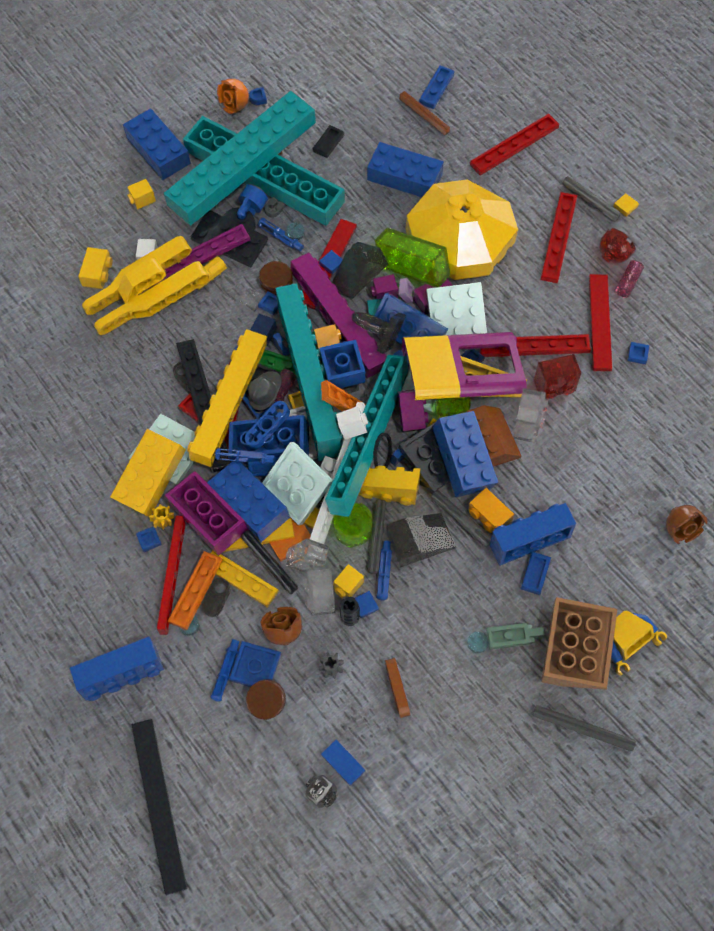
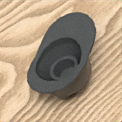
[248,371,282,410]

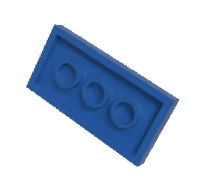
[370,293,448,344]

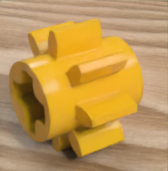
[149,504,174,530]

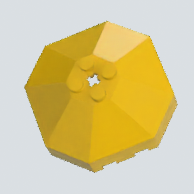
[405,179,518,280]

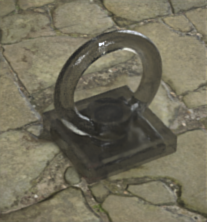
[351,312,406,354]

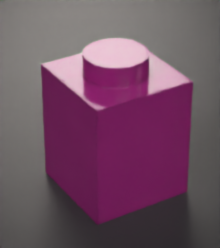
[370,274,398,299]

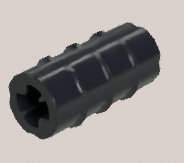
[339,597,360,626]

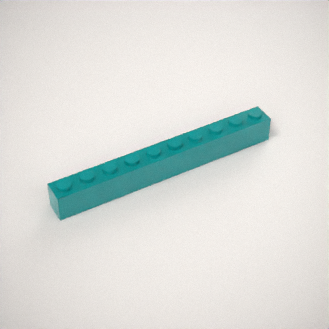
[325,355,409,517]

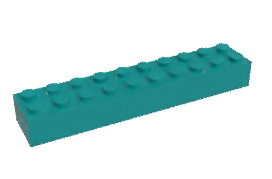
[164,91,316,226]
[183,116,345,226]
[276,283,343,461]

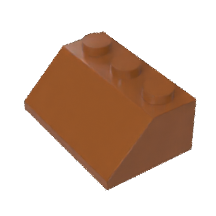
[467,405,521,467]

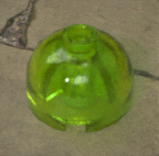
[435,397,471,419]

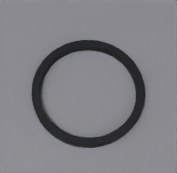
[373,433,392,468]

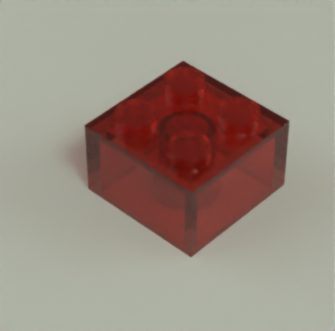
[534,354,581,399]

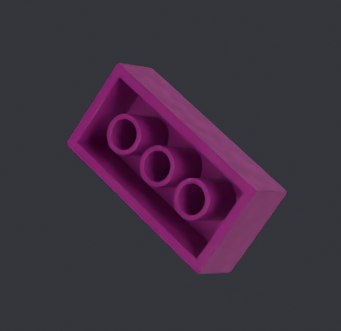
[165,471,248,556]

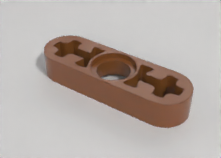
[385,658,410,718]

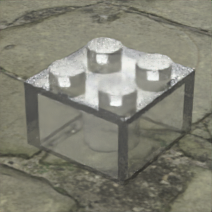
[513,388,548,443]

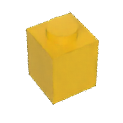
[127,179,156,210]
[333,564,364,598]

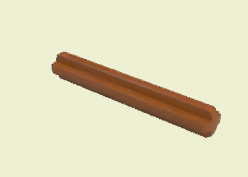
[399,91,450,135]

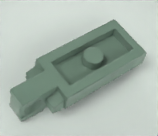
[486,623,545,650]

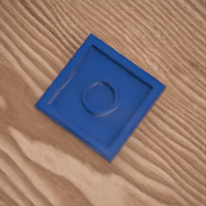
[229,641,281,687]

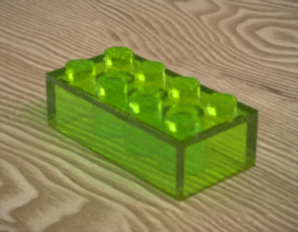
[375,227,450,288]

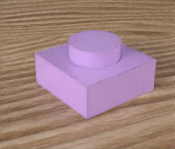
[398,278,414,303]

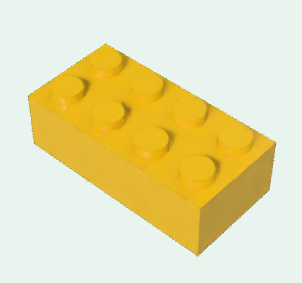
[110,429,186,517]

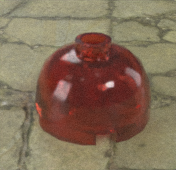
[599,228,636,263]

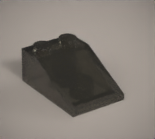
[332,242,389,299]
[387,513,456,567]

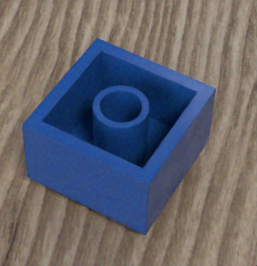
[319,340,365,388]

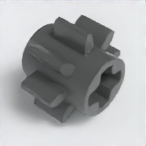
[319,652,344,679]

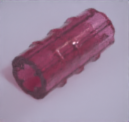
[615,260,644,298]
[271,369,296,406]

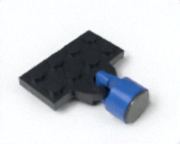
[190,184,268,268]

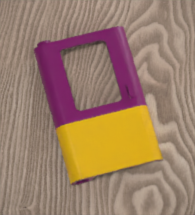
[402,332,527,400]

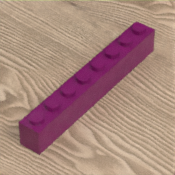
[290,252,387,379]

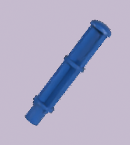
[258,218,304,251]
[215,448,275,464]
[376,540,392,600]
[210,639,240,702]

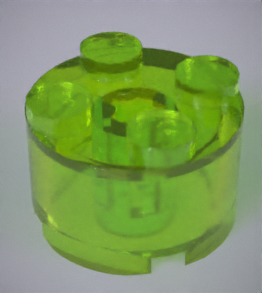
[333,503,373,548]

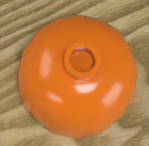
[217,79,249,114]

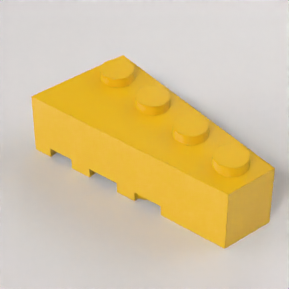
[358,465,421,506]

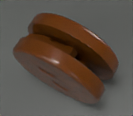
[259,261,293,295]
[246,679,286,720]

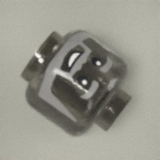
[306,775,338,808]

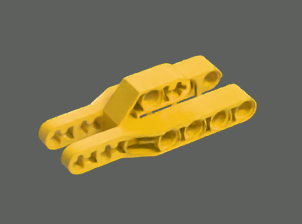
[82,236,210,335]

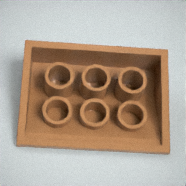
[541,597,617,690]

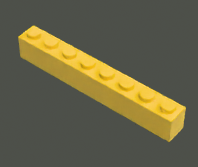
[187,329,267,467]

